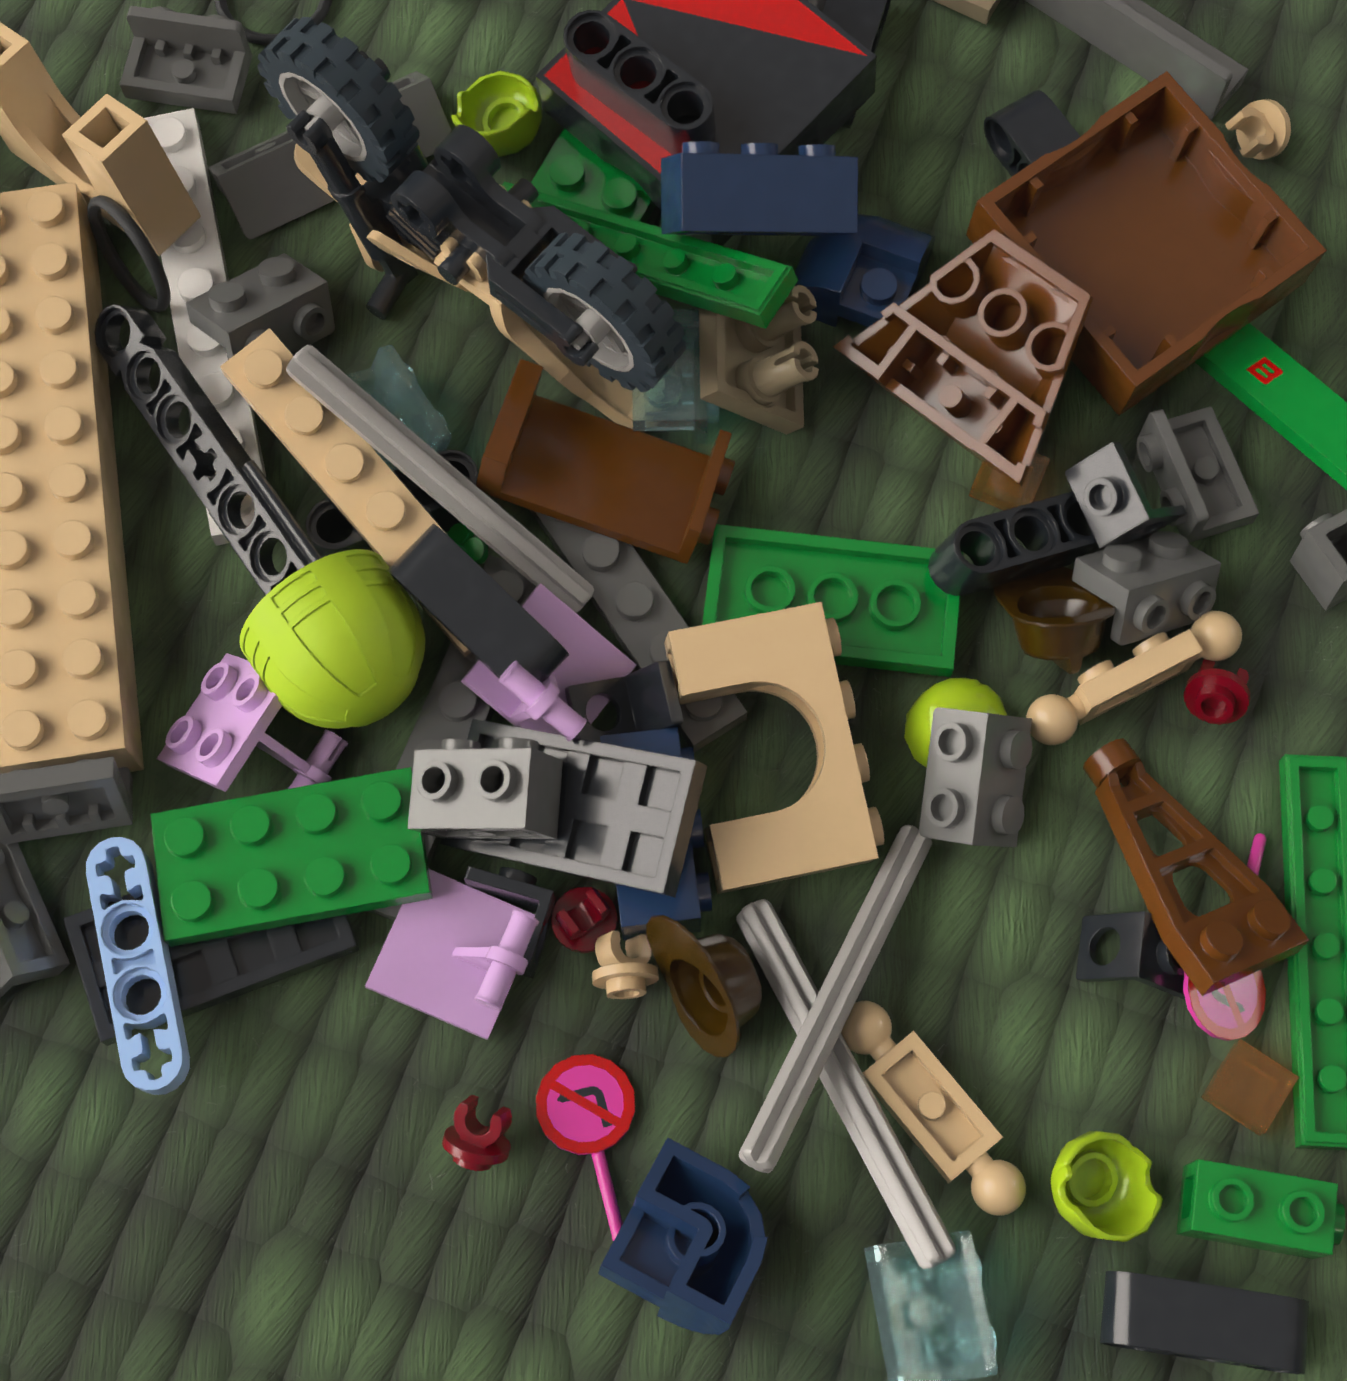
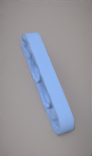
[86,837,190,1095]

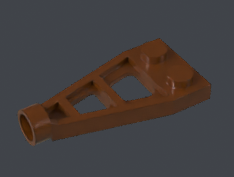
[1083,738,1309,996]

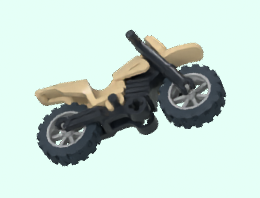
[258,17,686,433]

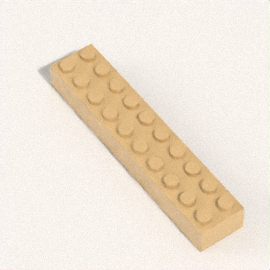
[0,182,144,774]

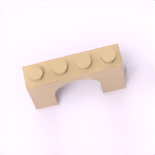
[0,22,201,256]
[664,602,884,894]

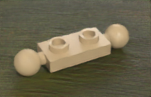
[1026,611,1242,745]
[841,1001,1026,1216]

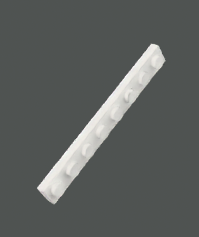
[144,108,266,546]

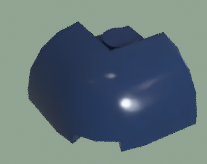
[795,214,935,327]
[598,1137,768,1335]

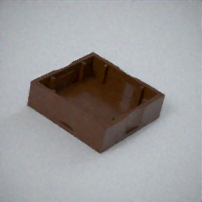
[966,71,1327,416]

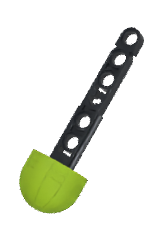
[94,304,425,729]

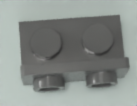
[0,757,133,845]

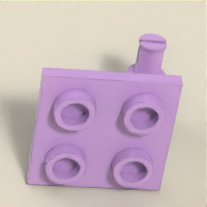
[461,583,636,741]
[157,653,348,792]
[365,869,539,1040]

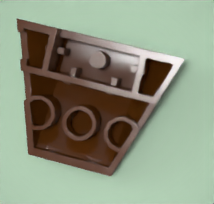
[833,229,1093,486]

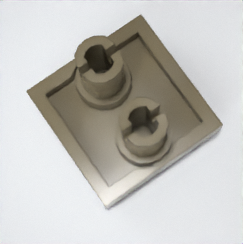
[699,285,819,435]

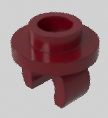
[1184,659,1250,724]
[551,887,617,953]
[442,1094,512,1171]

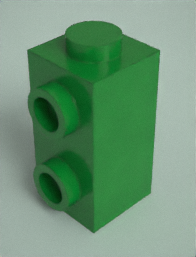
[1176,1159,1346,1259]

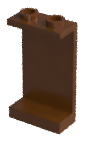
[476,359,735,564]

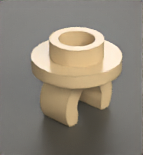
[1225,99,1291,160]
[592,931,659,999]

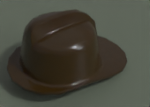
[993,567,1116,674]
[646,915,762,1057]

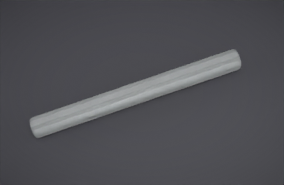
[286,345,594,613]
[739,825,932,1173]
[736,899,956,1270]

